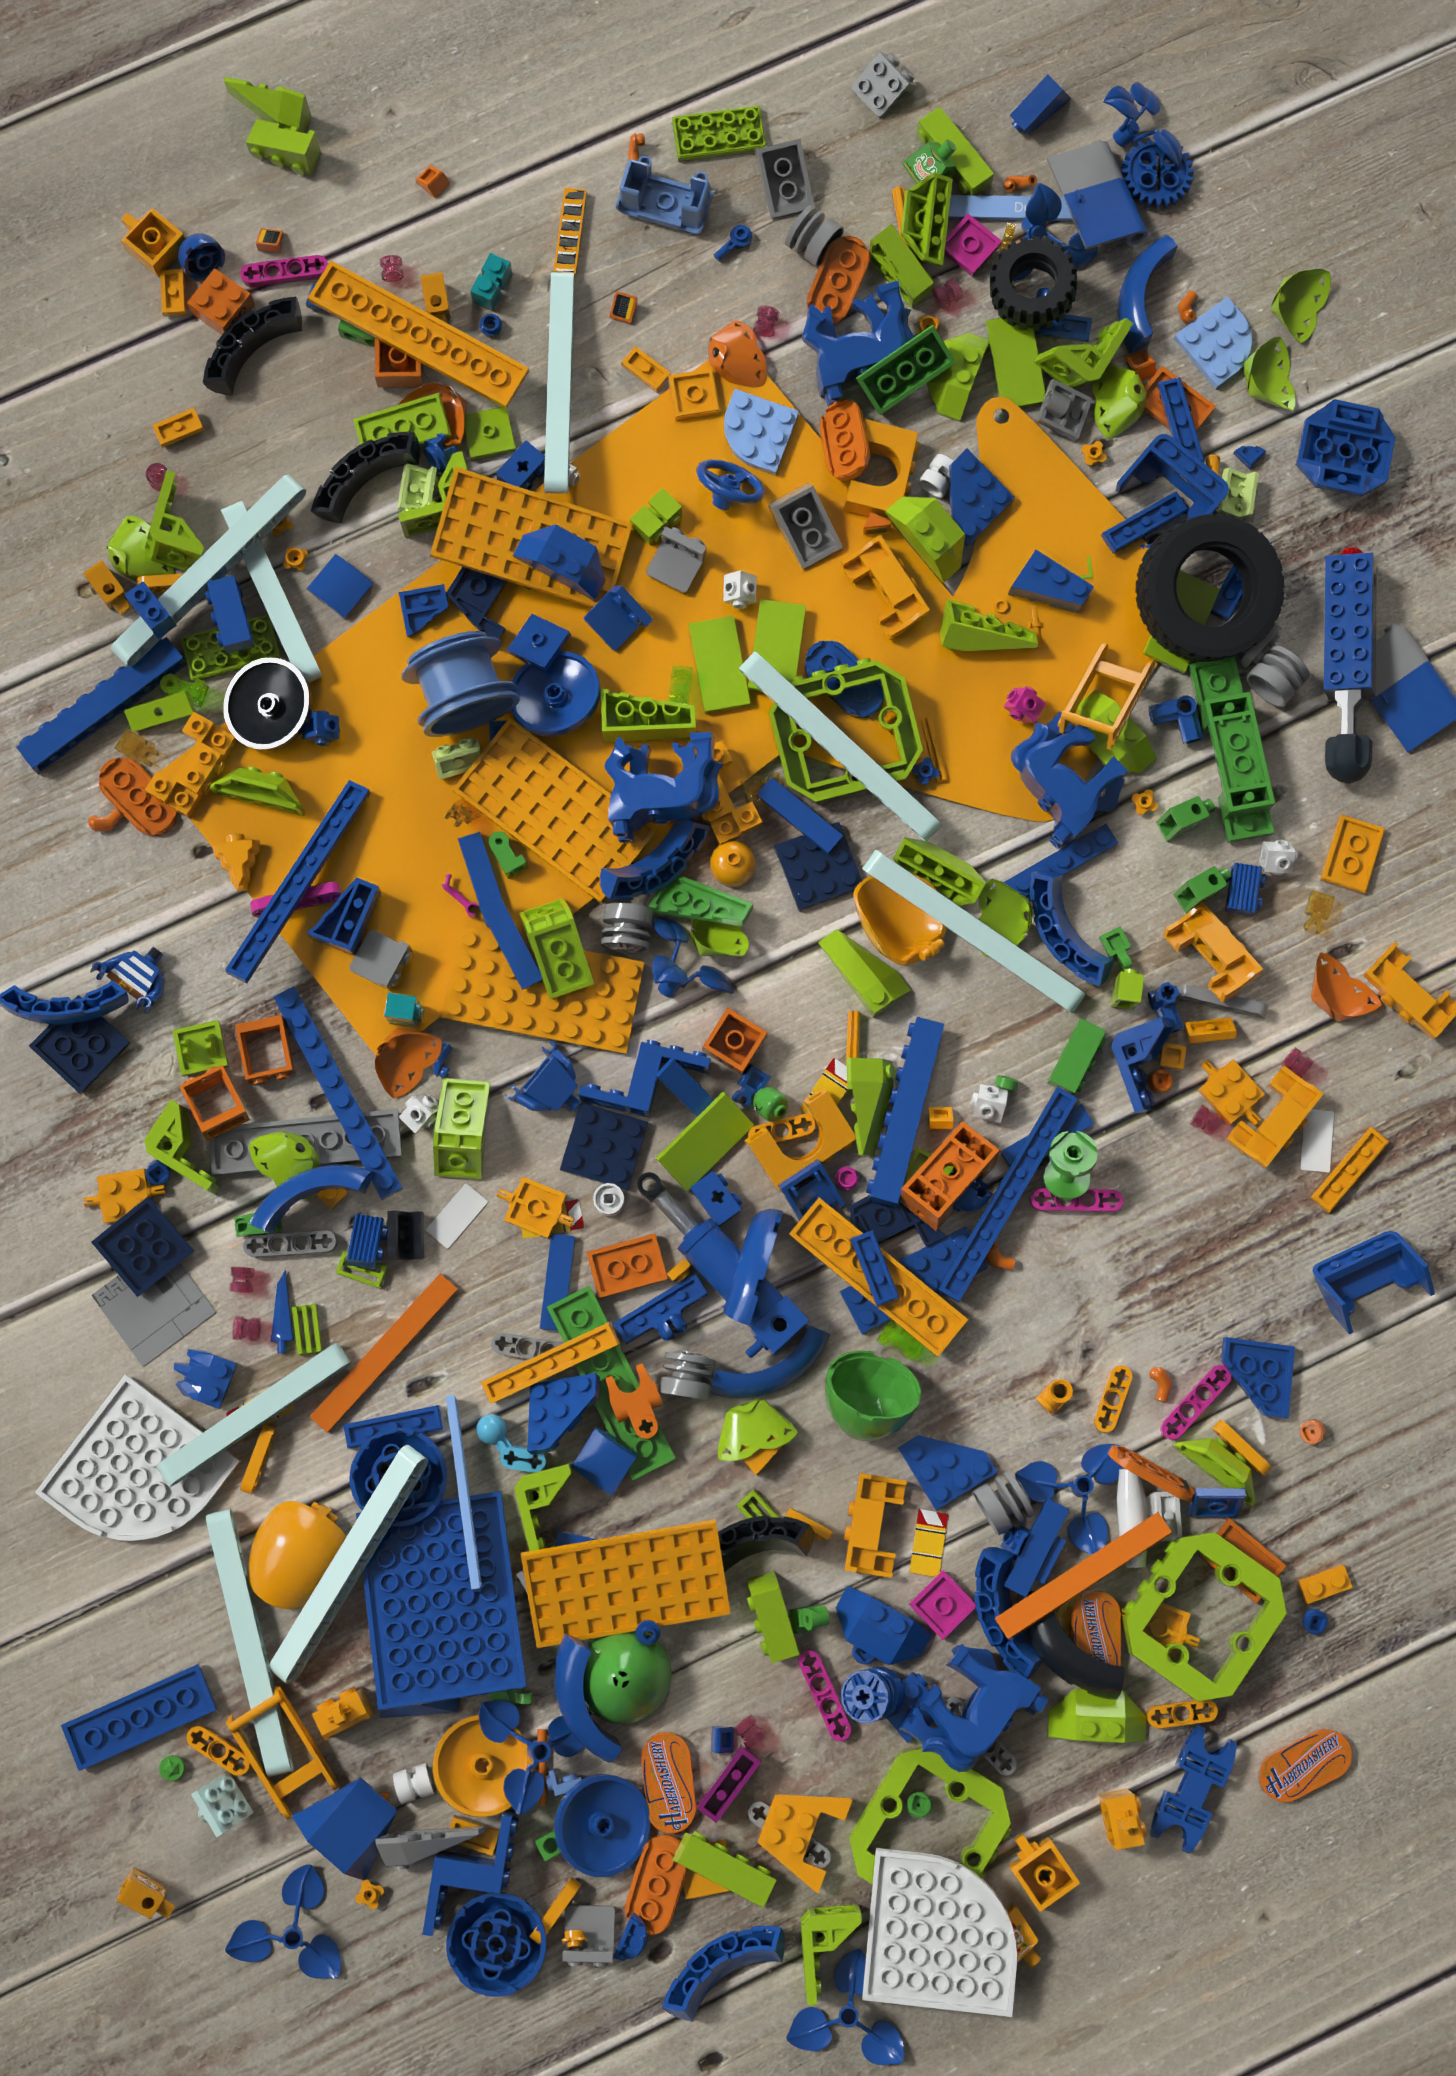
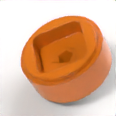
[1148,1069,1172,1093]
[1300,1419,1326,1444]

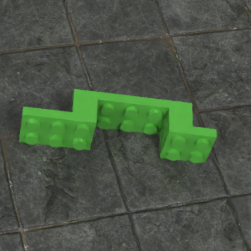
[1188,656,1275,843]

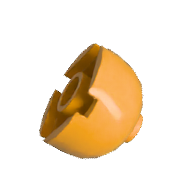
[710,840,756,888]

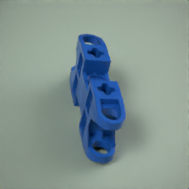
[1151,1724,1237,1854]

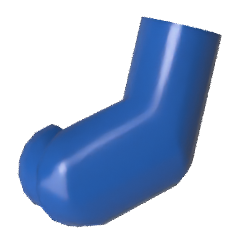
[433,1042,453,1079]

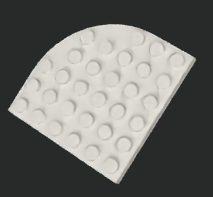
[35,1375,241,1541]
[862,1848,1017,2017]

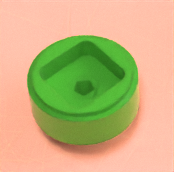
[994,1075,1019,1092]
[159,1755,185,1781]
[906,1792,932,1818]

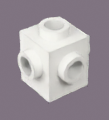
[723,570,757,609]
[1259,840,1298,875]
[970,1084,1008,1123]
[399,1093,438,1134]

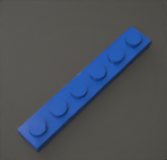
[988,823,1118,901]

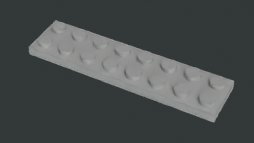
[209,1109,403,1176]

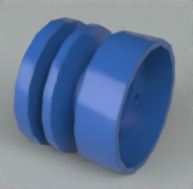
[841,1667,905,1723]

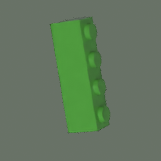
[856,325,956,415]

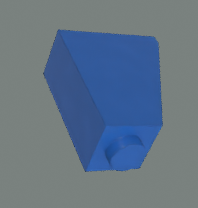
[1010,74,1071,135]

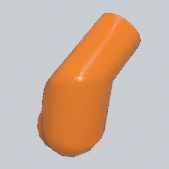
[1003,175,1037,192]
[1149,1367,1172,1403]

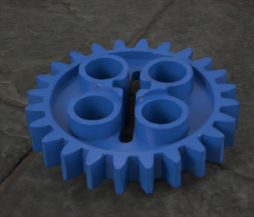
[1121,137,1194,209]

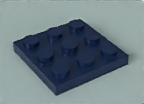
[774,822,862,911]
[29,995,131,1095]
[560,1102,648,1191]
[91,1196,195,1297]

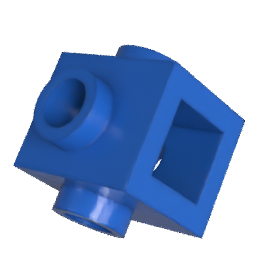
[302,711,340,746]

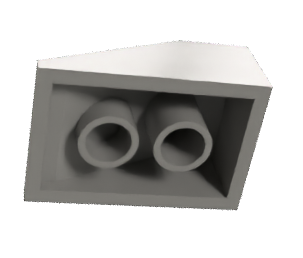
[755,139,814,218]
[768,483,843,569]

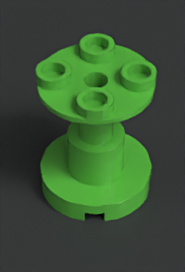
[1043,1131,1098,1202]

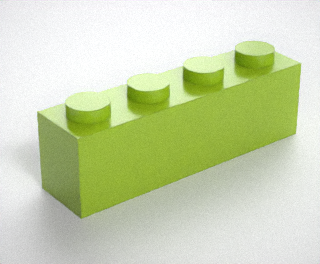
[917,106,994,195]
[672,1831,776,1908]

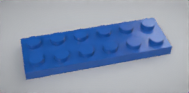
[839,1226,988,1334]
[61,1664,217,1771]

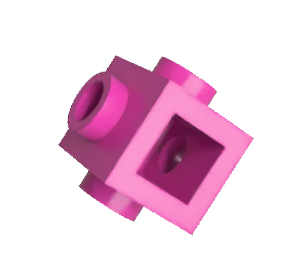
[1004,686,1046,723]

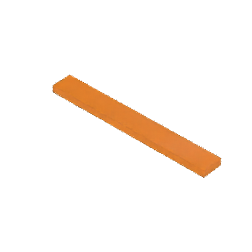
[309,1273,458,1433]
[995,1512,1172,1640]

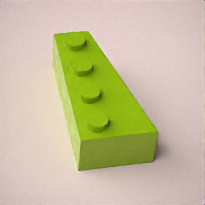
[601,688,696,742]

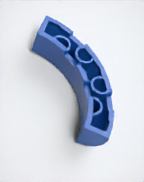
[1118,235,1178,354]
[600,818,711,900]
[1030,871,1114,986]
[0,981,129,1025]
[249,1165,375,1234]
[724,1209,783,1326]
[710,1326,830,1398]
[974,1547,1043,1680]
[554,1633,622,1763]
[662,1926,785,2022]

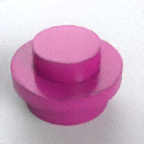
[835,1167,859,1191]

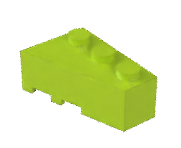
[246,119,322,176]
[869,223,934,309]
[746,1571,799,1664]

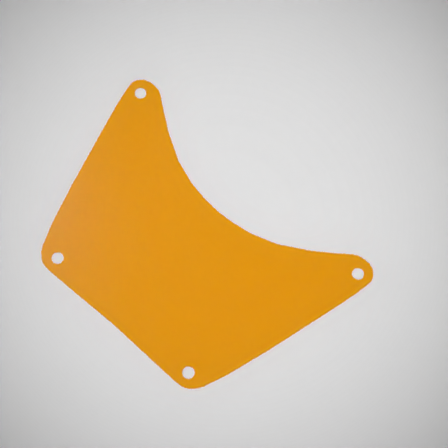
[793,396,1159,822]

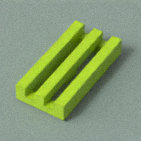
[335,1251,389,1289]
[292,1304,322,1355]
[736,1489,778,1519]

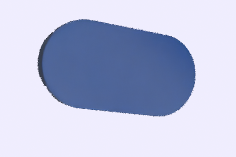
[805,640,884,718]

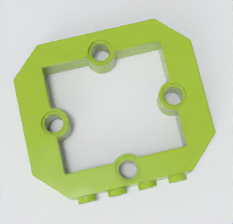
[769,658,923,803]
[1122,1532,1287,1701]
[848,1746,1011,1885]

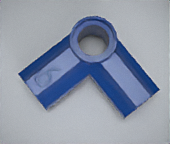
[1148,695,1203,744]
[1148,982,1183,1033]

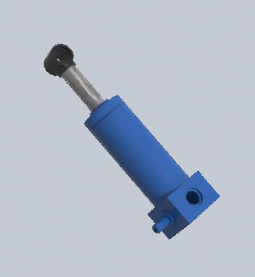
[637,1172,809,1358]

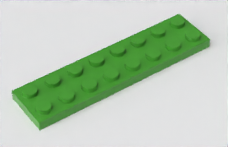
[547,1285,676,1480]

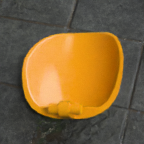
[853,873,946,966]
[247,1501,346,1610]

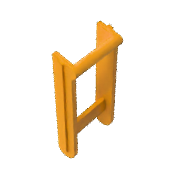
[1058,643,1156,750]
[225,1685,339,1820]

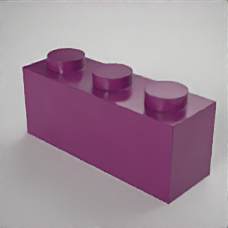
[697,1744,761,1823]

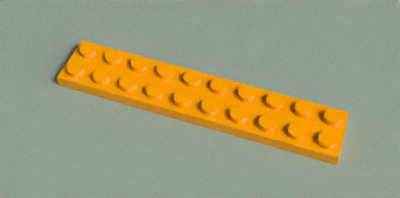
[308,260,529,409]

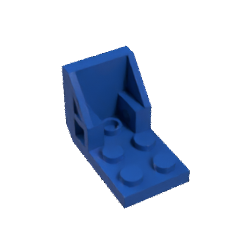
[1111,1017,1174,1113]

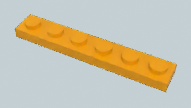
[481,1322,620,1404]

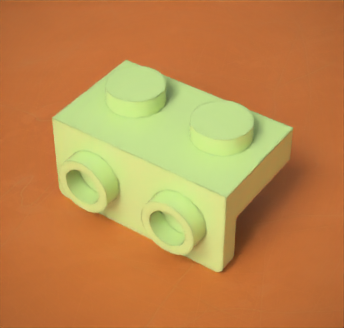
[397,463,438,511]
[1217,467,1259,519]
[431,738,481,780]

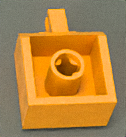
[121,208,186,278]
[312,1686,375,1741]
[1098,1788,1147,1850]
[1008,1834,1080,1912]

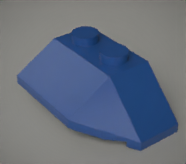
[512,524,605,601]
[835,1586,932,1665]

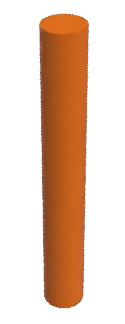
[537,1729,547,1805]

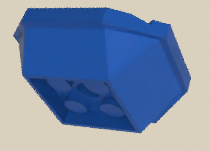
[1295,399,1395,497]

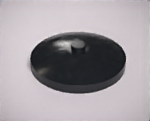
[224,658,313,751]

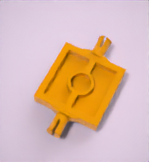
[1197,1059,1265,1126]
[83,1169,166,1223]
[496,1176,575,1239]
[1120,1603,1200,1660]

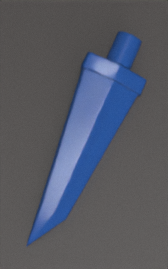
[271,1270,294,1354]

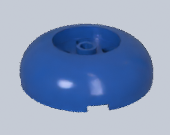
[349,1428,447,1526]
[446,1892,546,1997]

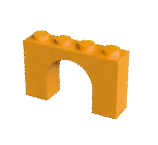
[843,419,920,523]
[744,1088,856,1191]

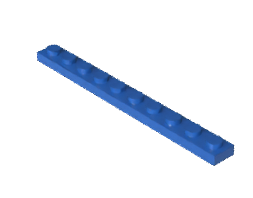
[225,780,371,984]
[273,986,403,1200]
[938,1086,1078,1302]

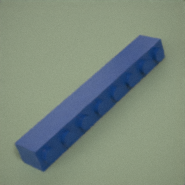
[16,637,187,774]
[866,1017,944,1208]

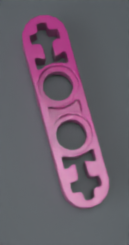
[240,255,328,287]
[250,882,341,918]
[1030,1188,1124,1212]
[1160,1365,1232,1440]
[798,1650,851,1741]

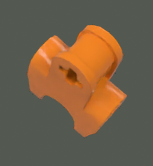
[605,1363,663,1439]

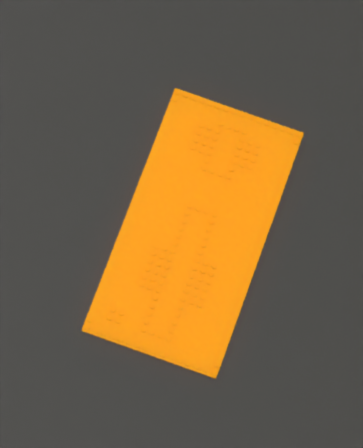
[159,352,953,1056]

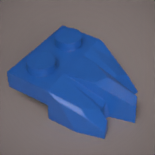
[174,1349,238,1409]

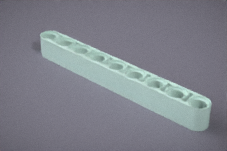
[221,501,323,683]
[156,1343,351,1487]

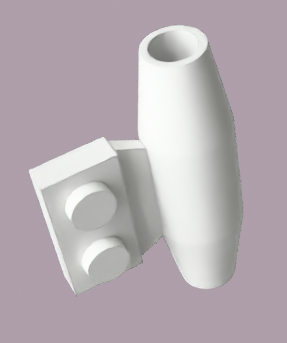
[1117,1469,1182,1568]

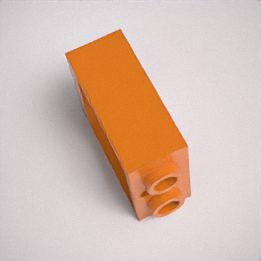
[235,1015,296,1085]
[179,1065,250,1141]

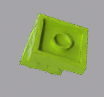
[1034,318,1133,389]
[398,451,467,538]
[144,470,204,571]
[519,898,594,999]
[433,1078,491,1180]
[144,1099,221,1195]
[514,1464,573,1551]
[800,1904,862,2005]

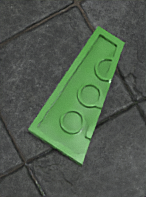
[648,875,753,926]

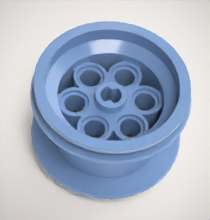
[401,631,520,737]

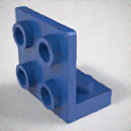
[583,585,653,651]

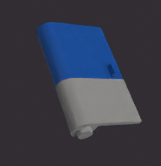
[1047,140,1148,250]
[1369,622,1456,753]

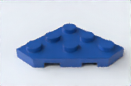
[949,448,1015,547]
[1221,1337,1295,1419]
[527,1373,600,1455]
[898,1435,997,1510]

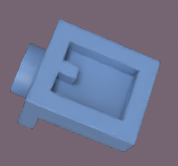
[546,1768,583,1796]

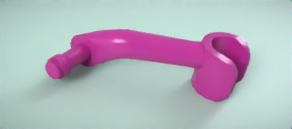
[442,874,479,918]

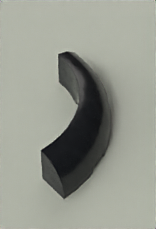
[203,296,302,395]
[311,432,420,523]
[718,1516,814,1573]
[1017,1591,1124,1700]

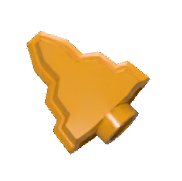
[213,834,260,892]

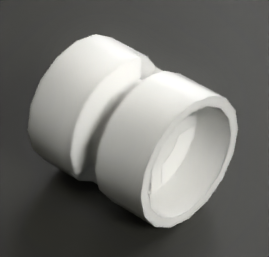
[919,454,953,498]
[593,1183,625,1217]
[393,1762,435,1804]

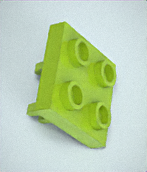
[172,1020,229,1077]

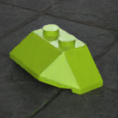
[900,172,953,267]
[926,333,989,422]
[884,496,965,583]
[1078,689,1157,774]
[210,766,305,816]
[893,837,986,906]
[1171,1437,1256,1507]
[1047,1688,1146,1743]

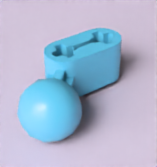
[476,1414,547,1472]

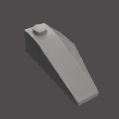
[375,1826,486,1870]

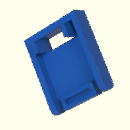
[778,1159,846,1221]

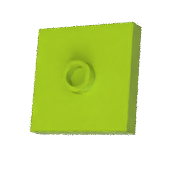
[465,407,516,460]

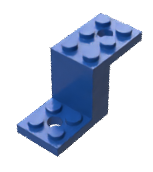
[578,1040,711,1118]
[422,1809,519,1936]

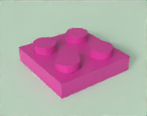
[944,214,1002,277]
[908,1570,976,1640]

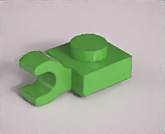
[1099,926,1133,971]
[490,1690,533,1705]

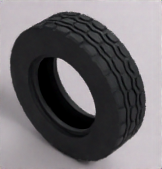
[1135,514,1285,662]

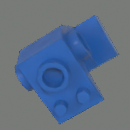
[1000,1525,1066,1584]

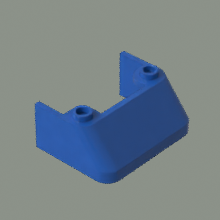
[1116,434,1229,519]
[1312,1231,1435,1334]

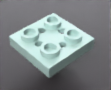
[191,1771,254,1837]

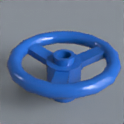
[696,459,765,510]

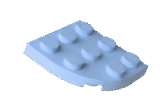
[1174,297,1252,389]
[724,389,799,476]

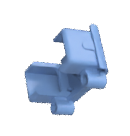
[616,156,715,234]

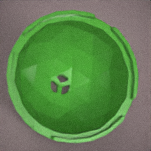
[825,1350,921,1441]
[583,1631,672,1725]

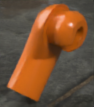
[628,133,645,161]
[1178,290,1198,324]
[88,808,124,832]
[986,1242,1015,1270]

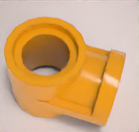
[1035,1379,1073,1416]

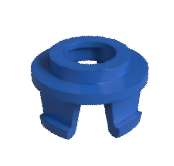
[424,433,458,474]

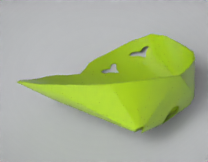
[1271,269,1331,343]
[1244,336,1295,411]
[1092,364,1147,439]
[106,515,174,582]
[979,878,1032,957]
[691,919,749,956]
[249,1131,320,1200]
[717,1399,798,1461]

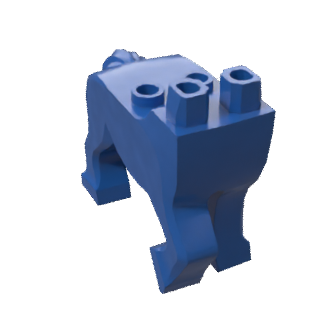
[802,281,914,407]
[1011,712,1128,849]
[604,732,723,843]
[899,1644,1049,1772]

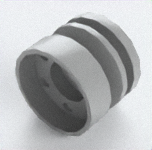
[785,204,844,267]
[1246,645,1310,707]
[601,903,653,953]
[659,1350,715,1401]
[972,1471,1034,1536]

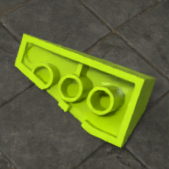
[224,77,312,133]
[940,599,1038,651]
[818,929,911,1018]
[847,1057,896,1157]

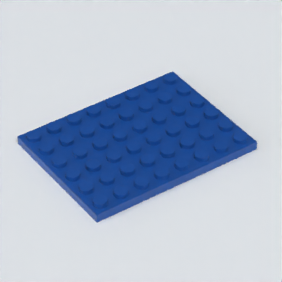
[356,1491,527,1711]

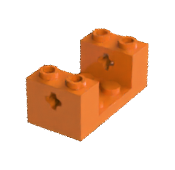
[900,1121,1000,1231]

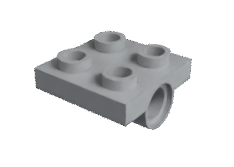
[1036,379,1092,441]

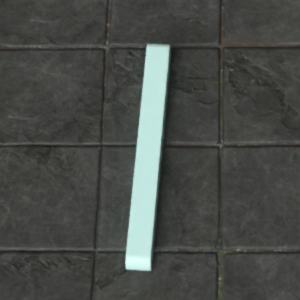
[544,272,575,494]
[111,474,306,667]
[739,651,942,842]
[862,849,1086,1013]
[269,1445,428,1684]
[206,1509,293,1777]

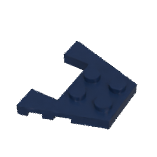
[446,567,531,640]
[849,1194,945,1247]

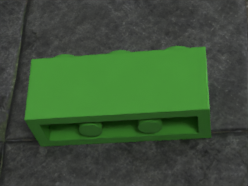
[1047,1018,1107,1095]

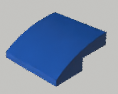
[306,554,373,618]
[571,1426,637,1495]

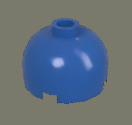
[178,233,225,281]
[948,1167,993,1212]

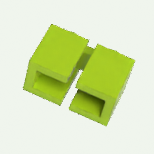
[630,488,682,545]
[1110,969,1144,1010]

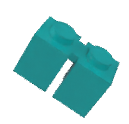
[470,253,512,312]
[384,993,424,1028]

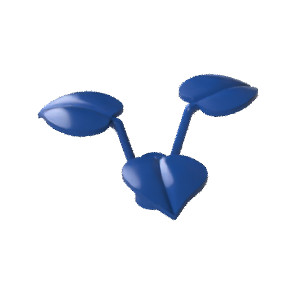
[1103,82,1182,168]
[1013,183,1098,281]
[652,917,734,998]
[1015,1444,1122,1555]
[479,1700,584,1815]
[225,1864,341,1979]
[786,1949,904,2065]

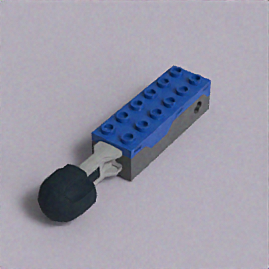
[1324,547,1377,784]

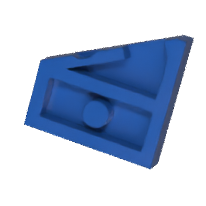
[399,584,449,637]

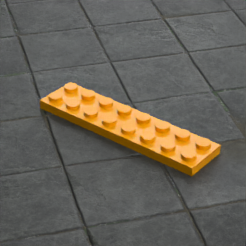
[789,1198,968,1357]

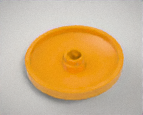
[432,1715,532,1817]

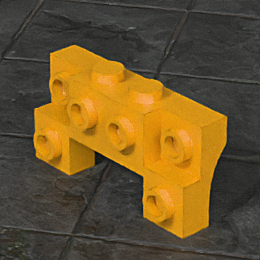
[840,535,930,640]
[145,712,237,818]
[680,740,762,845]
[1162,902,1263,1003]
[1363,942,1456,1040]
[1225,1066,1324,1168]
[844,1473,907,1578]

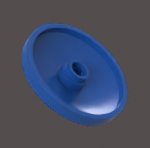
[511,651,601,736]
[554,1774,650,1877]

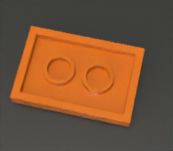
[1137,366,1216,432]
[586,1233,668,1298]
[1198,1518,1286,1604]

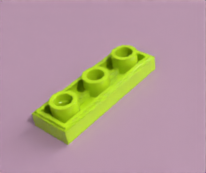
[124,690,196,732]

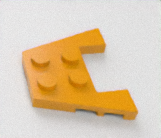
[757,1794,853,1893]

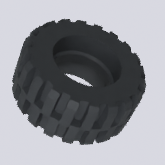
[990,236,1077,331]

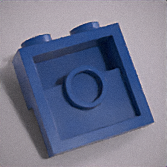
[887,1672,945,1743]

